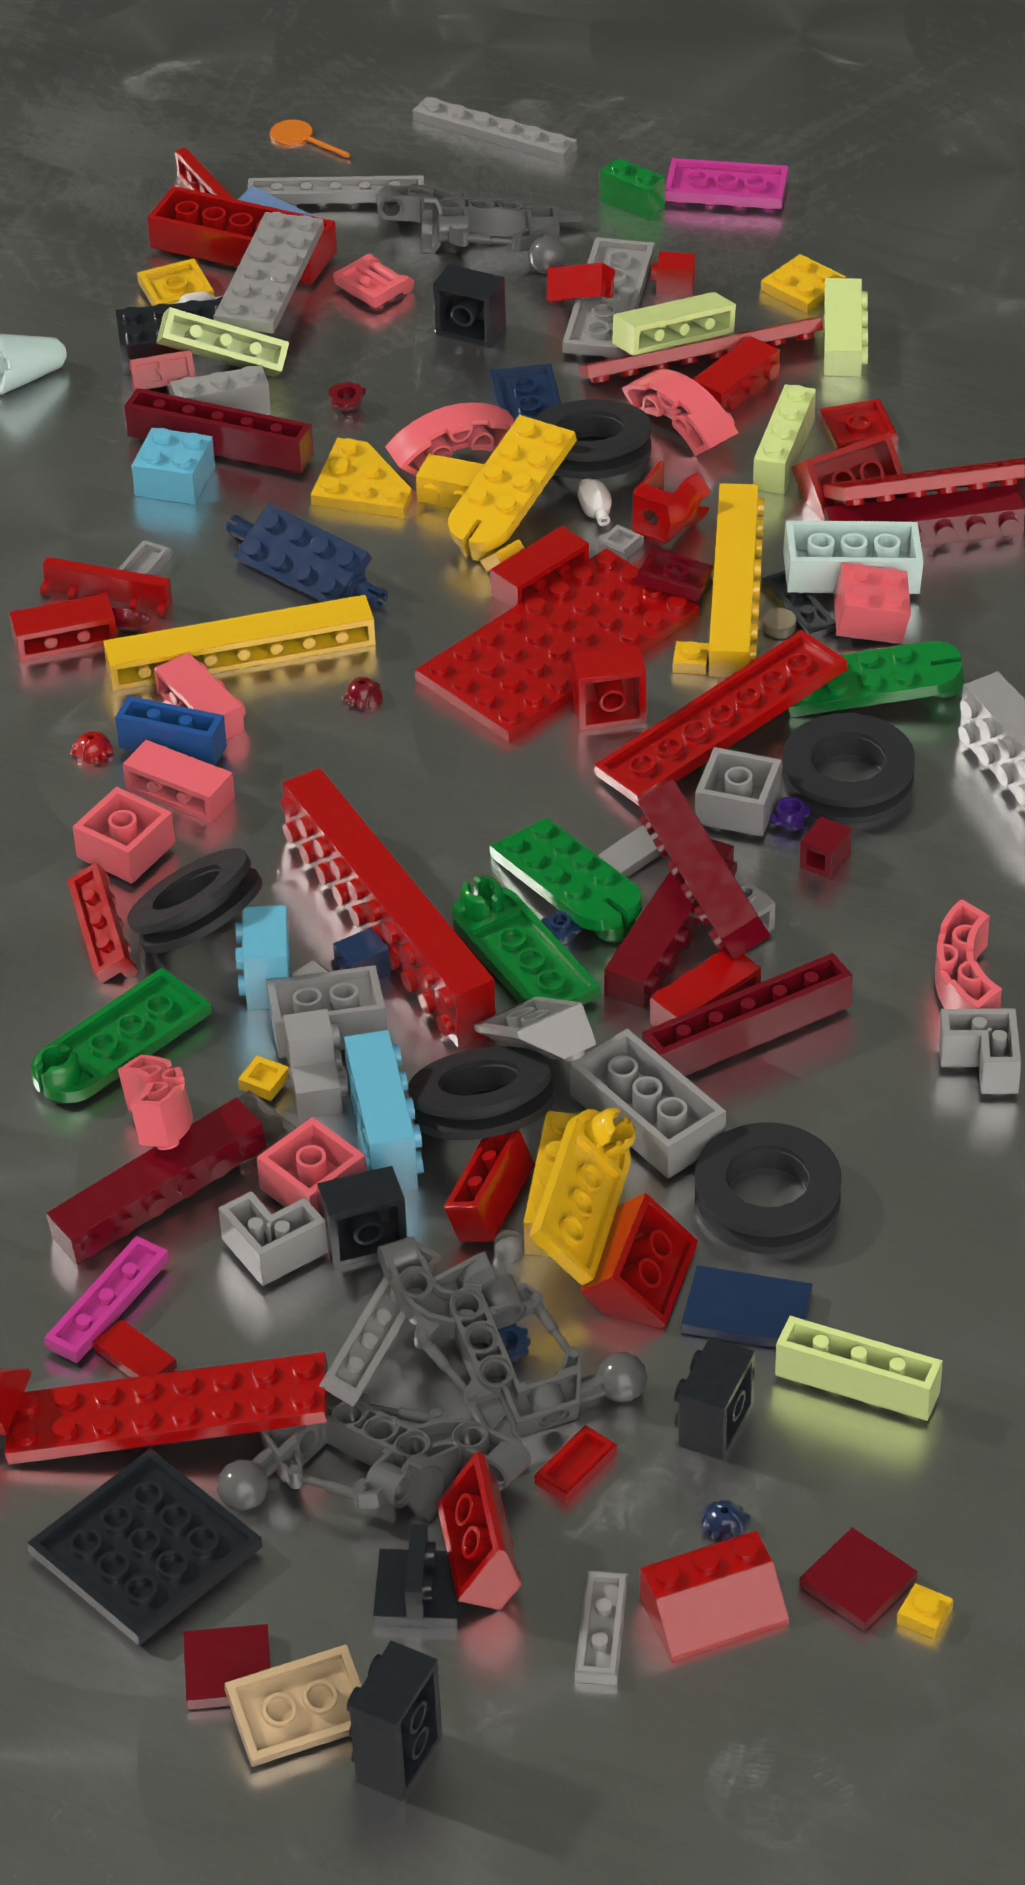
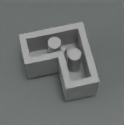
[939,1008,1021,1094]
[283,1009,348,1120]
[218,1191,328,1286]

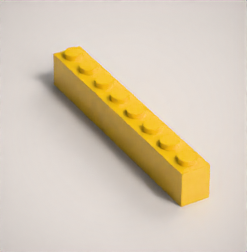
[709,483,765,677]
[103,595,376,691]

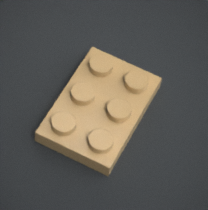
[224,1644,362,1767]

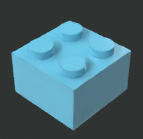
[131,428,215,505]
[236,905,291,1010]

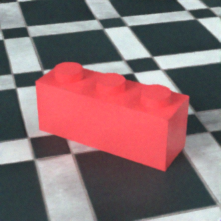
[154,652,246,740]
[123,740,235,823]

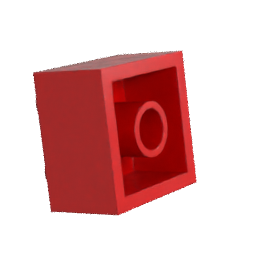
[571,645,647,732]

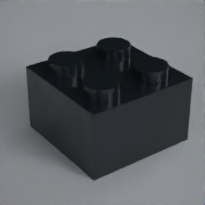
[433,264,506,348]
[317,1166,407,1269]
[674,1336,755,1461]

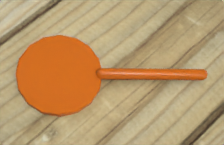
[270,119,350,158]

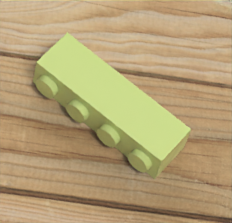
[824,278,868,377]
[612,292,736,356]
[156,307,289,377]
[753,384,816,495]
[775,1316,943,1421]

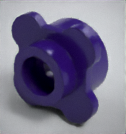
[770,797,810,830]

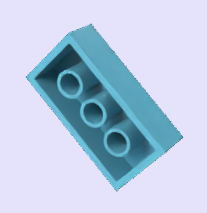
[344,1030,424,1192]

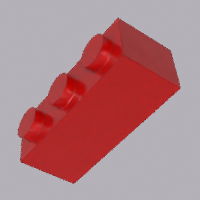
[693,336,780,413]
[490,526,589,608]
[9,593,117,662]
[650,948,761,1026]
[443,1130,535,1242]

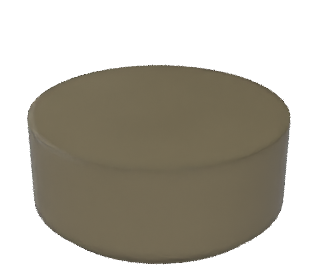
[763,608,796,639]

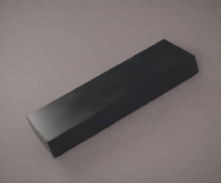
[761,571,836,640]

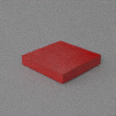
[819,399,898,450]

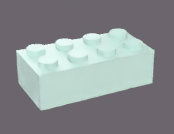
[783,521,923,594]

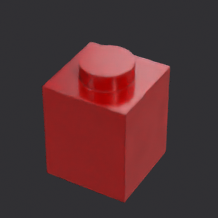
[651,251,696,296]

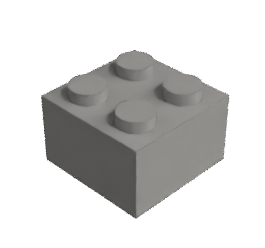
[695,747,782,836]

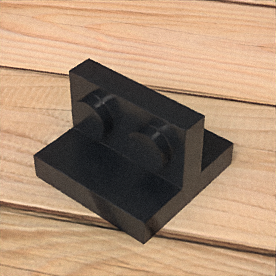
[373,1524,460,1629]

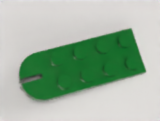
[789,641,965,718]
[490,818,642,943]
[452,875,601,1005]
[31,968,211,1103]

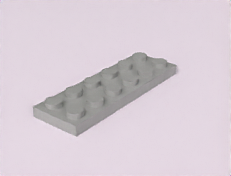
[213,212,324,334]
[562,237,655,358]

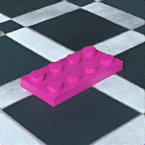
[665,158,788,210]

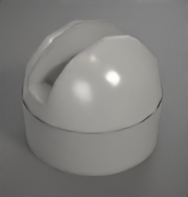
[494,1228,524,1263]

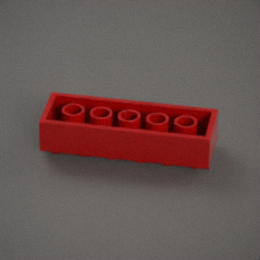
[147,186,337,284]

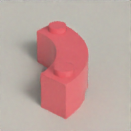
[622,369,739,456]
[385,402,515,477]
[935,899,1002,1009]
[118,1055,193,1150]

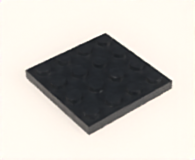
[27,1448,263,1646]

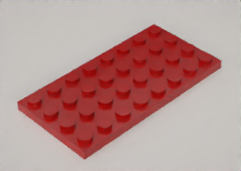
[415,548,700,742]

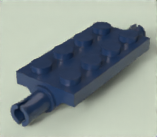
[226,503,388,609]

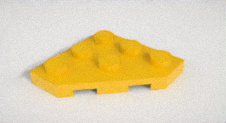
[310,438,412,518]

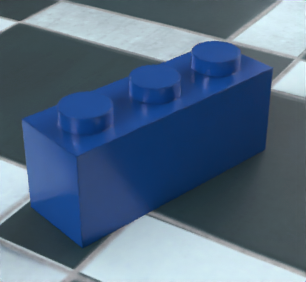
[115,696,227,766]

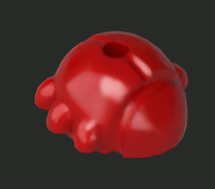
[71,731,114,764]

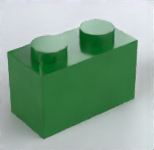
[600,158,665,220]

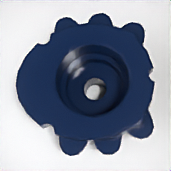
[483,1323,531,1363]
[700,1500,750,1542]

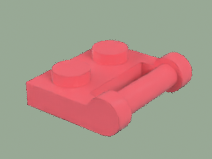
[333,254,414,308]

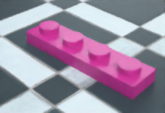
[44,1236,169,1363]

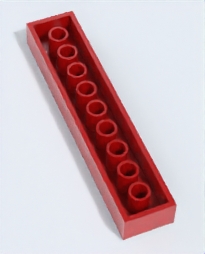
[280,768,496,1048]

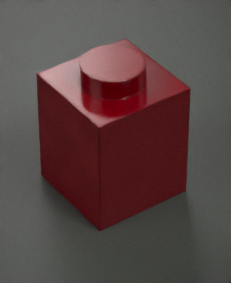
[800,816,852,879]

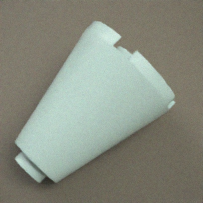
[0,334,67,395]

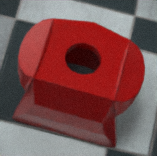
[632,461,710,546]

